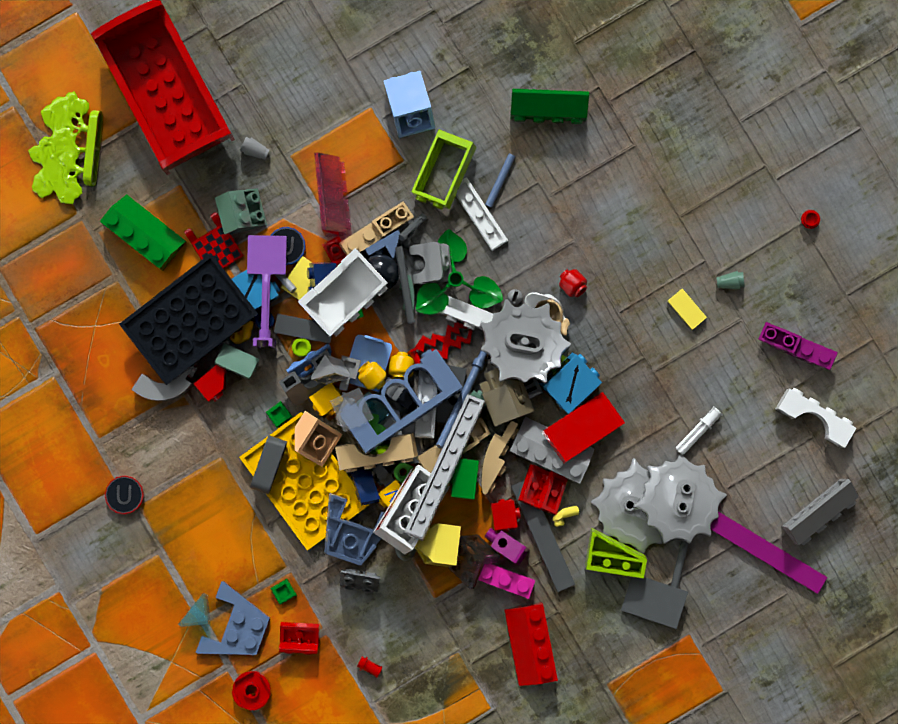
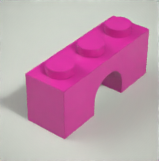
[474,559,535,599]

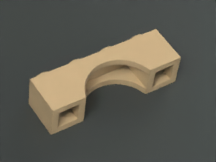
[335,432,418,473]

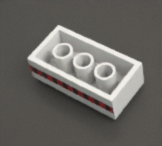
[373,465,450,554]

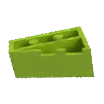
[585,528,647,578]

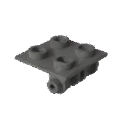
[340,568,380,593]

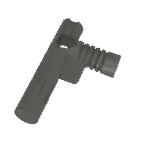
[398,213,427,248]

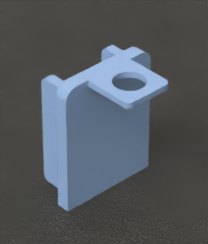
[349,335,392,392]

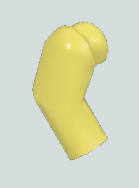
[552,506,579,527]

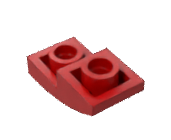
[322,236,346,267]

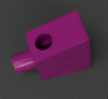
[484,528,530,565]

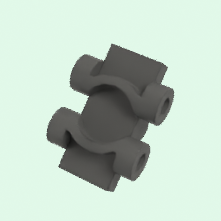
[370,463,395,487]

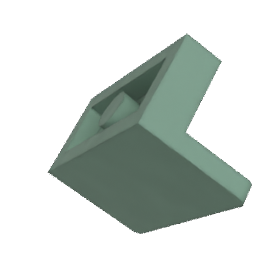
[215,343,259,379]

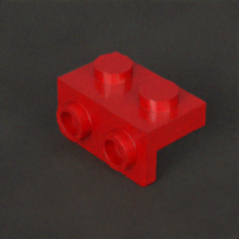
[279,622,319,655]

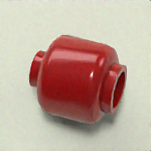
[559,269,587,297]

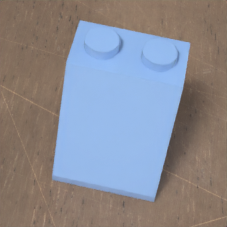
[384,71,435,138]

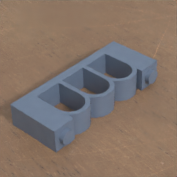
[339,349,463,454]

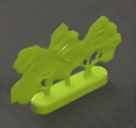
[28,91,103,204]

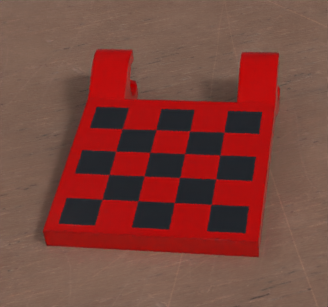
[184,212,244,268]

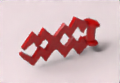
[407,322,472,364]

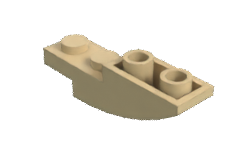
[339,201,414,256]
[416,417,491,472]
[481,420,519,495]

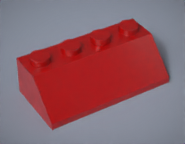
[504,602,558,686]

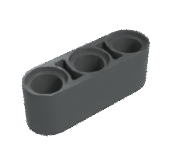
[250,435,287,494]

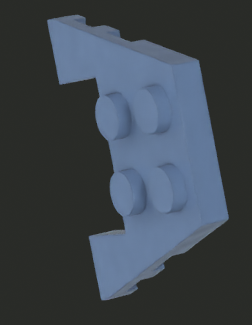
[324,493,385,566]
[196,581,270,655]

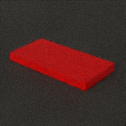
[542,392,625,464]

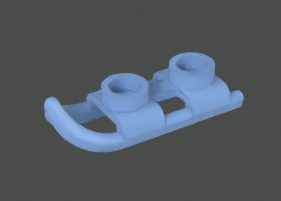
[287,343,332,377]

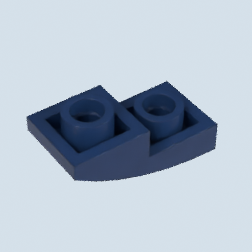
[350,467,380,506]

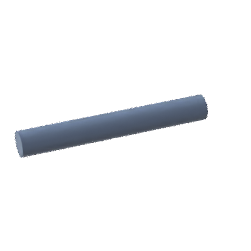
[485,153,515,208]

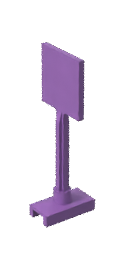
[247,235,287,349]

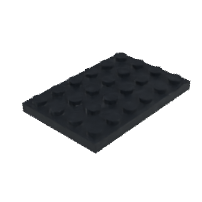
[119,253,259,385]

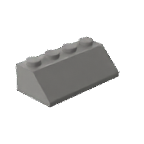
[509,417,594,484]
[781,479,859,545]

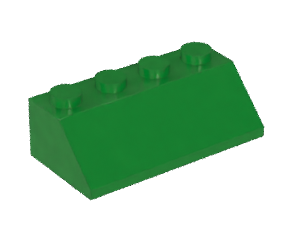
[510,89,589,124]
[100,194,187,271]

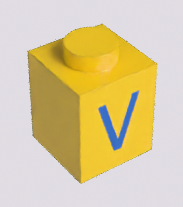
[378,480,401,508]

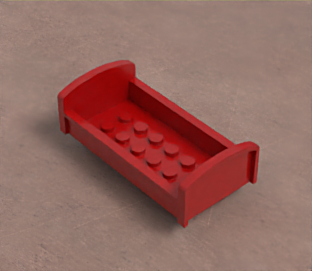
[90,0,235,175]

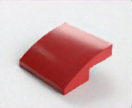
[518,465,568,515]

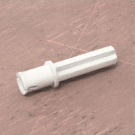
[676,406,723,455]

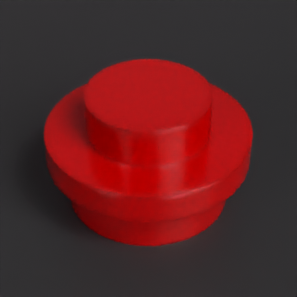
[801,210,820,229]

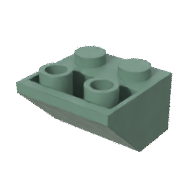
[215,188,267,234]

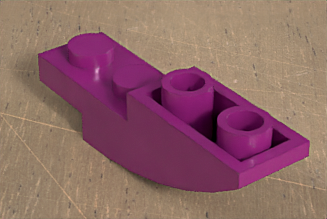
[758,322,838,371]

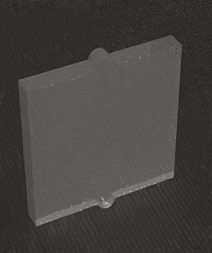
[330,388,374,432]

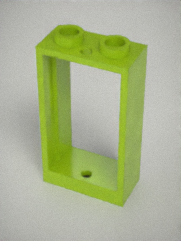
[411,129,477,210]

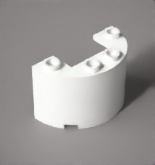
[298,248,388,336]

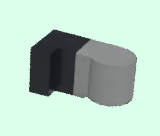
[380,377,414,410]

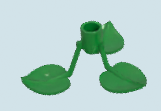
[415,229,503,314]

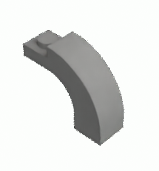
[131,363,198,401]

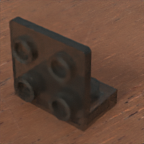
[449,534,501,589]

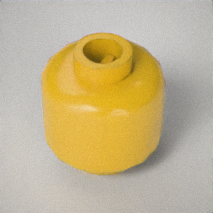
[388,352,414,380]
[358,361,386,390]

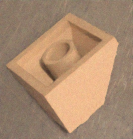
[295,411,343,467]

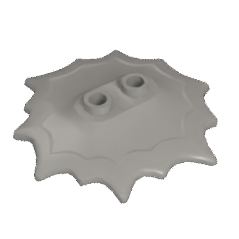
[480,299,571,383]
[633,454,727,544]
[591,458,680,554]

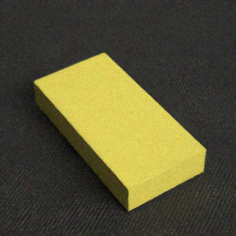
[667,289,707,330]

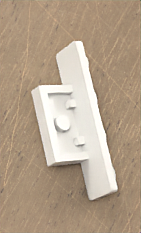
[440,296,493,330]

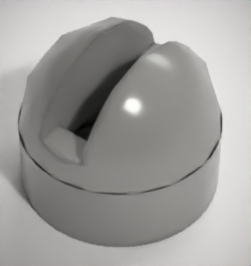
[507,289,523,305]

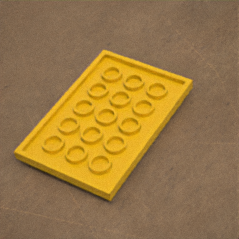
[239,412,370,551]

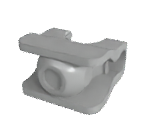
[409,242,451,284]

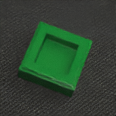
[266,401,292,428]
[270,578,297,605]

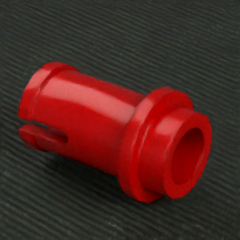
[357,656,382,678]

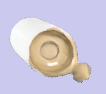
[525,293,570,336]

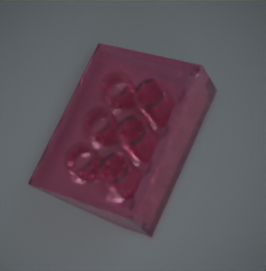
[314,152,351,237]

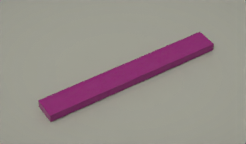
[710,512,827,594]

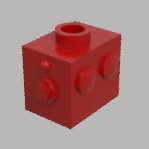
[491,499,521,532]

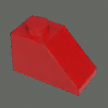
[194,365,227,402]

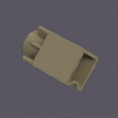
[479,368,534,426]

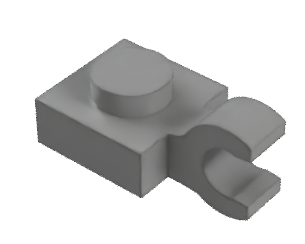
[339,356,361,391]

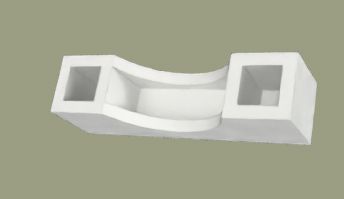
[775,388,856,448]

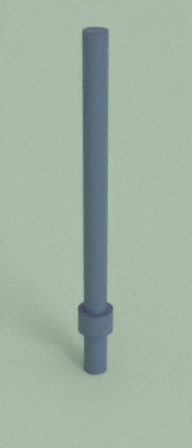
[436,351,487,449]

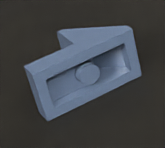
[365,230,400,259]

